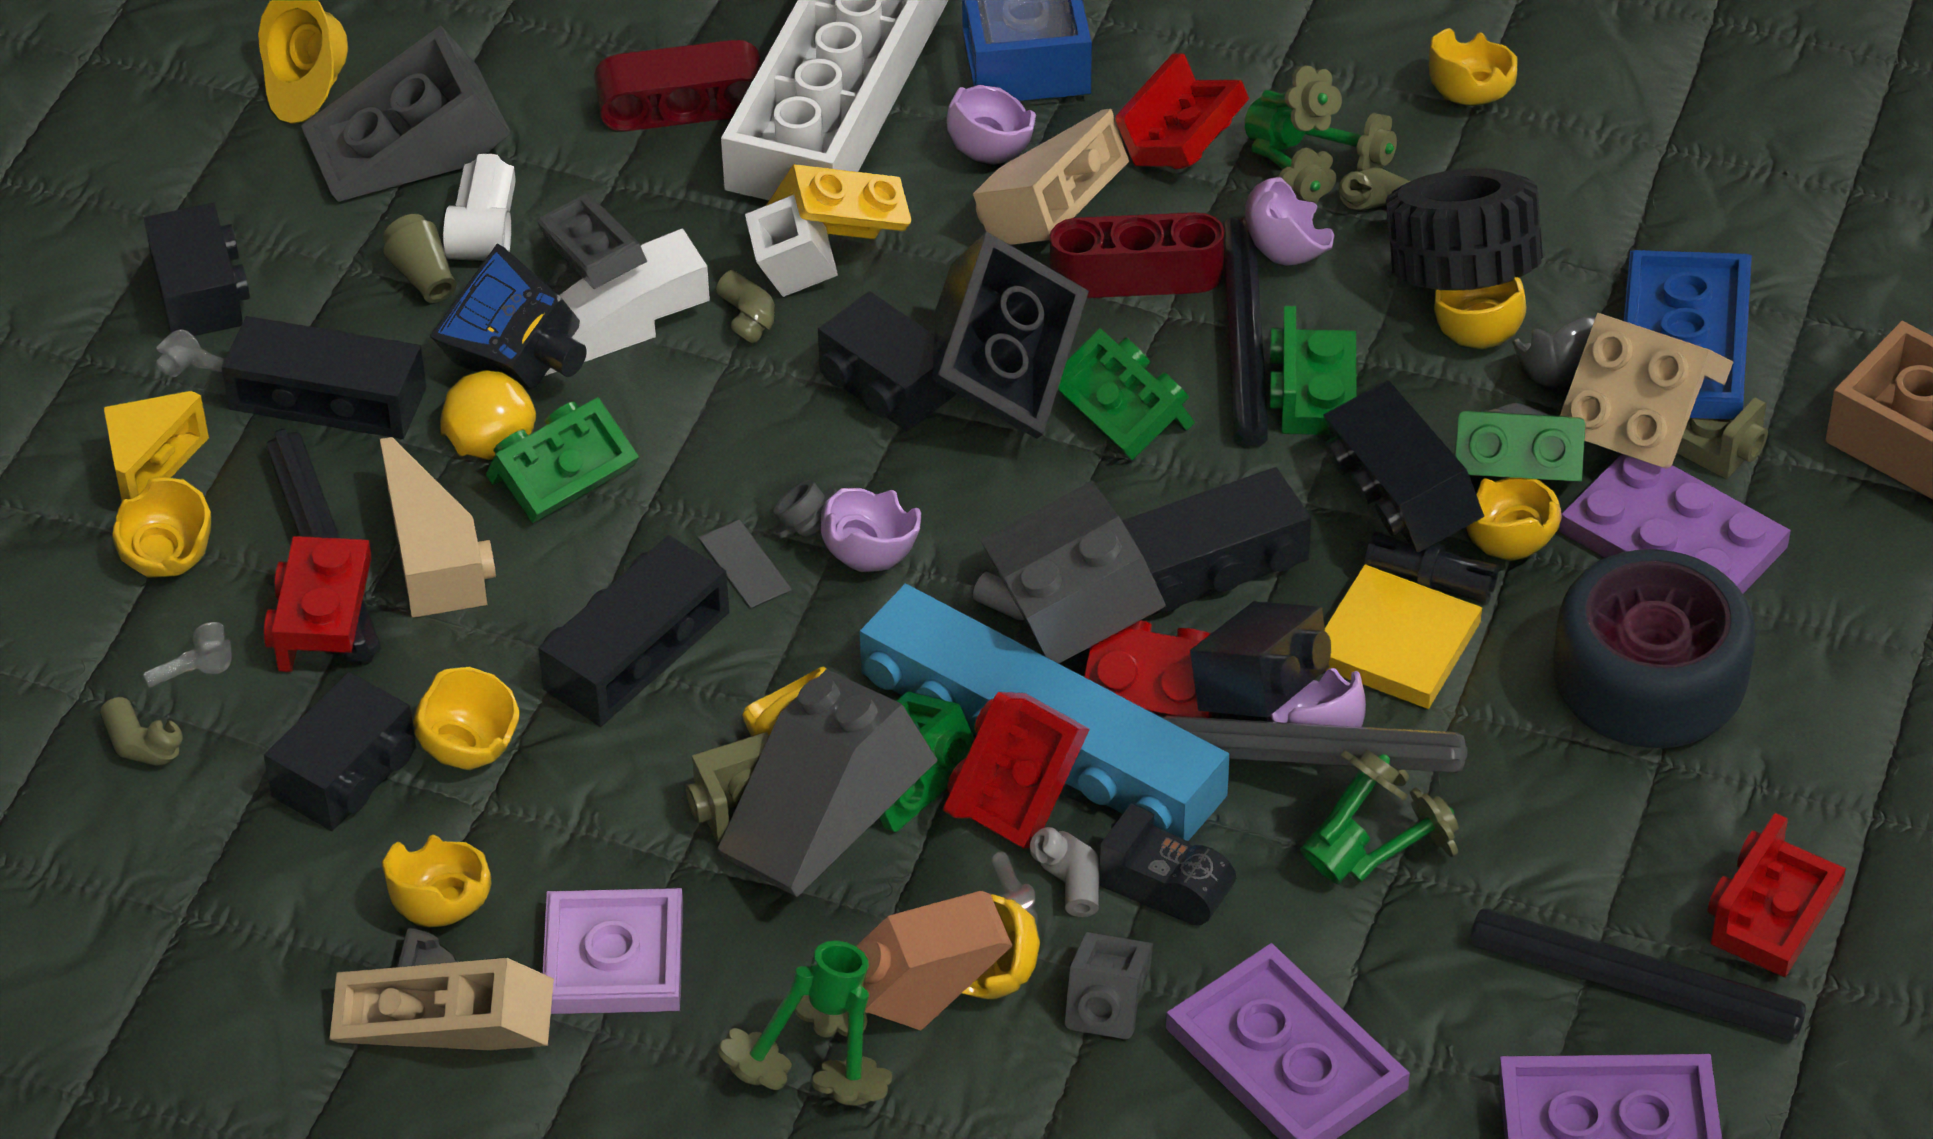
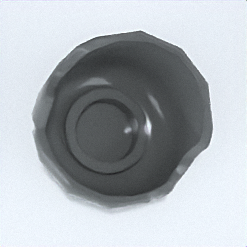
[1512,316,1596,389]

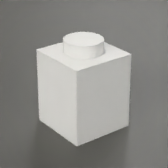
[745,195,838,297]

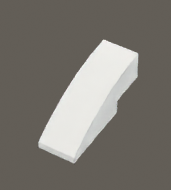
[545,228,710,376]

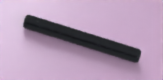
[1223,217,1268,447]
[267,428,381,665]
[1471,908,1806,1041]

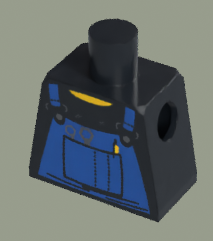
[430,243,587,390]

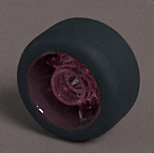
[1553,549,1755,748]

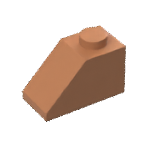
[857,891,1012,1031]

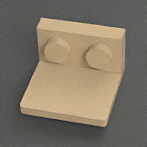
[1560,313,1733,469]

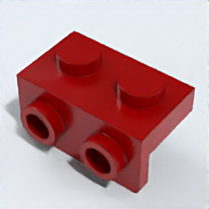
[1115,53,1250,169]
[264,536,371,672]
[1084,620,1213,718]
[943,692,1090,848]
[1707,813,1846,978]

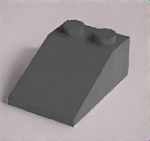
[301,25,511,202]
[980,481,1166,664]
[718,669,938,897]

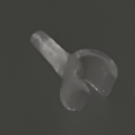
[156,329,225,377]
[143,622,232,688]
[992,852,1038,923]

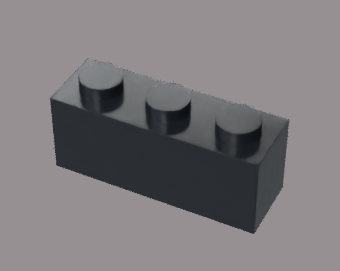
[221,316,427,439]
[1323,380,1485,553]
[1122,467,1311,619]
[538,535,730,727]

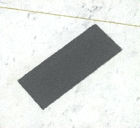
[698,519,792,608]

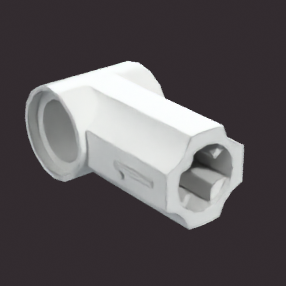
[443,154,516,261]

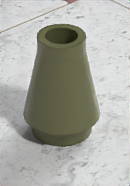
[383,214,457,303]

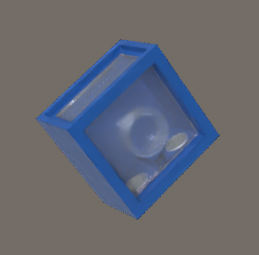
[962,0,1092,101]

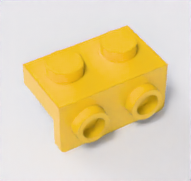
[766,164,911,239]

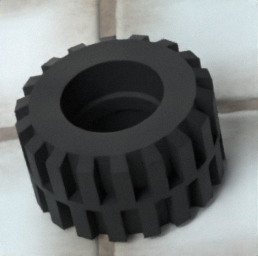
[1386,169,1543,290]

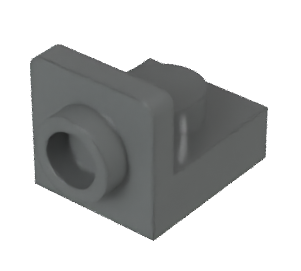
[1065,932,1153,1039]

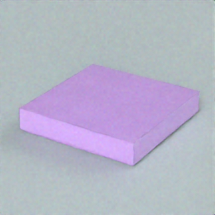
[543,888,683,1014]

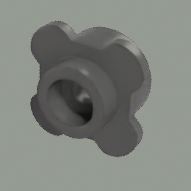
[774,480,837,538]

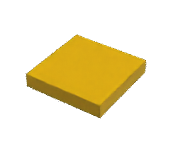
[1325,564,1482,709]

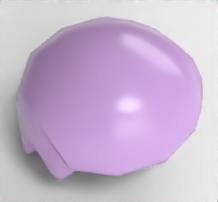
[947,85,1036,165]
[1245,177,1334,266]
[821,488,921,572]
[1267,668,1366,727]

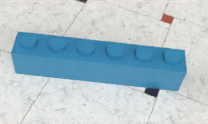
[859,583,1229,841]

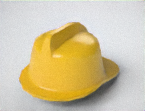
[258,0,348,124]

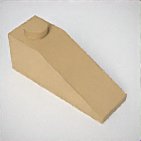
[973,109,1129,245]
[380,437,496,618]
[330,958,554,1050]

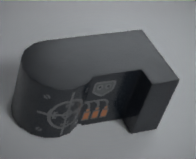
[1099,803,1237,925]

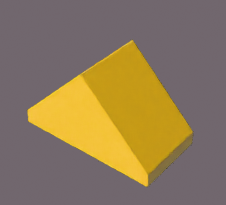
[104,391,209,500]

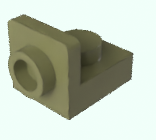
[1677,397,1768,479]
[686,732,769,843]

